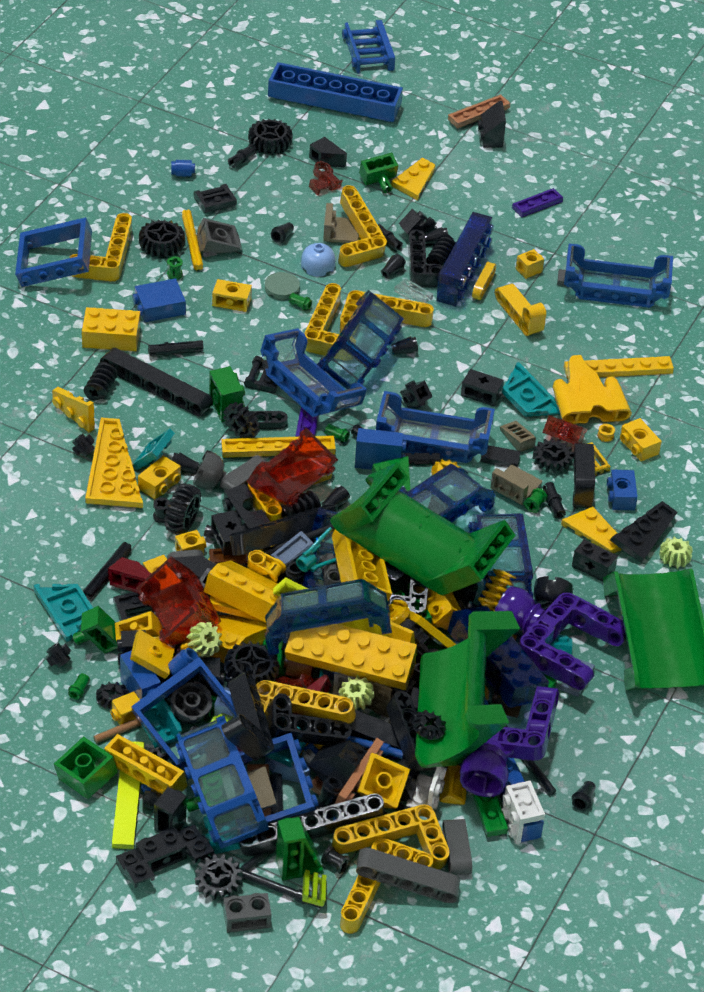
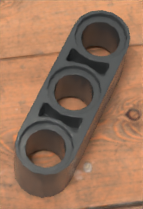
[220,455,273,490]
[442,819,472,874]

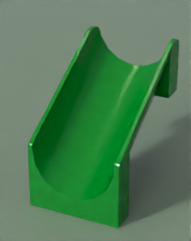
[330,462,516,595]
[603,568,704,690]
[415,611,520,768]

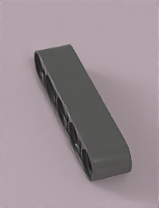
[356,848,460,903]

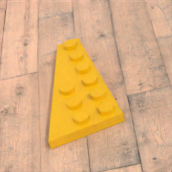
[85,417,143,508]

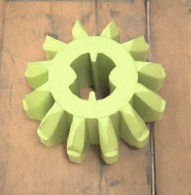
[659,536,693,569]
[187,622,223,657]
[339,675,375,710]

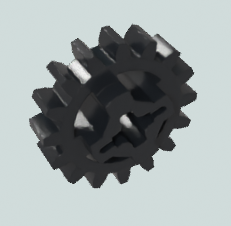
[223,402,260,438]
[532,438,574,473]
[195,854,242,901]

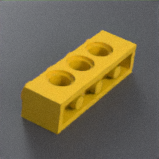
[104,734,187,794]

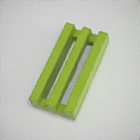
[302,870,327,907]

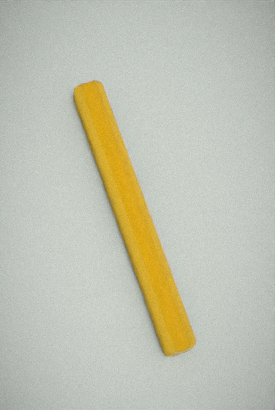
[182,209,203,271]

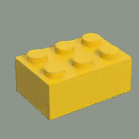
[82,307,140,351]

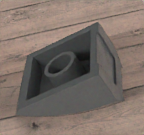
[197,218,242,253]

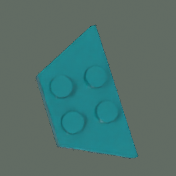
[501,362,560,417]
[33,584,93,642]

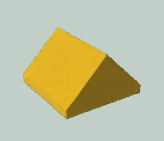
[357,753,410,809]

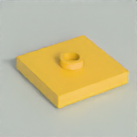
[130,629,174,679]

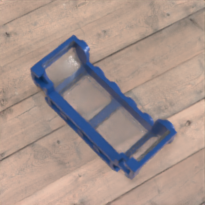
[260,328,367,417]
[376,391,495,463]

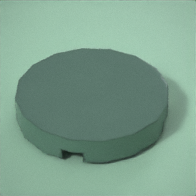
[265,272,300,300]

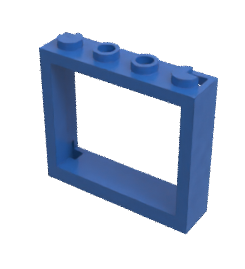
[15,217,92,287]
[131,657,237,769]
[218,733,319,833]

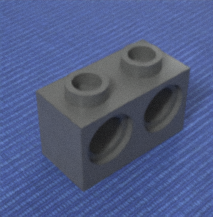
[223,893,272,933]

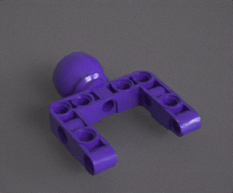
[495,586,627,690]
[460,686,559,797]

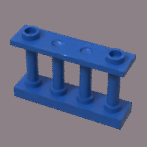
[342,20,395,73]

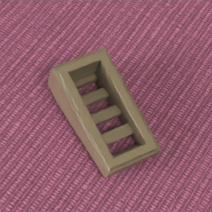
[500,421,536,452]

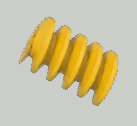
[478,569,517,611]

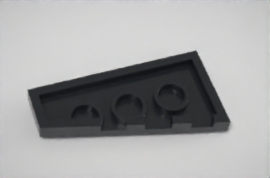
[610,501,678,563]

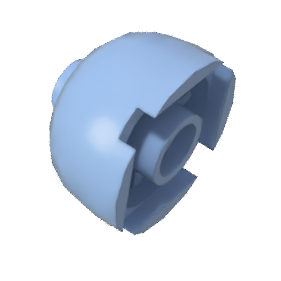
[301,243,336,276]

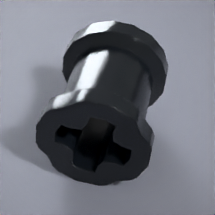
[153,498,170,523]
[321,846,350,874]

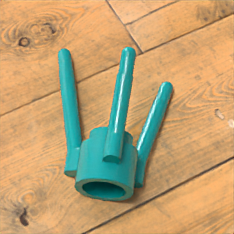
[296,527,337,572]

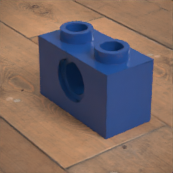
[607,470,638,511]

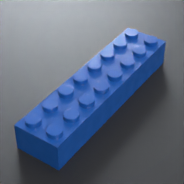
[268,62,403,122]

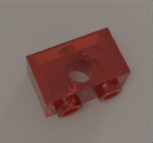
[542,415,587,444]

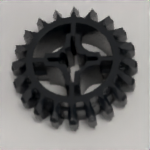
[248,118,293,155]
[139,219,185,258]
[165,483,201,535]
[223,640,280,685]

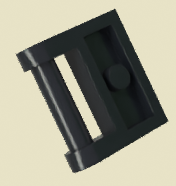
[193,184,237,213]
[244,356,278,393]
[113,592,162,621]

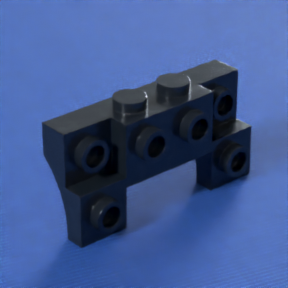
[116,824,214,888]

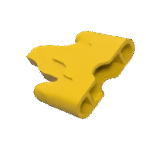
[552,355,632,424]

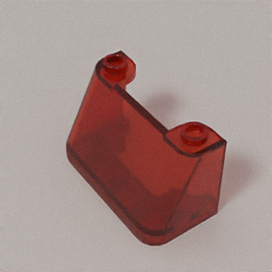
[247,427,338,506]
[136,556,221,646]

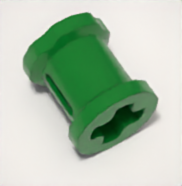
[167,256,183,280]
[524,488,548,513]

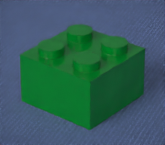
[209,366,245,422]
[54,736,118,799]

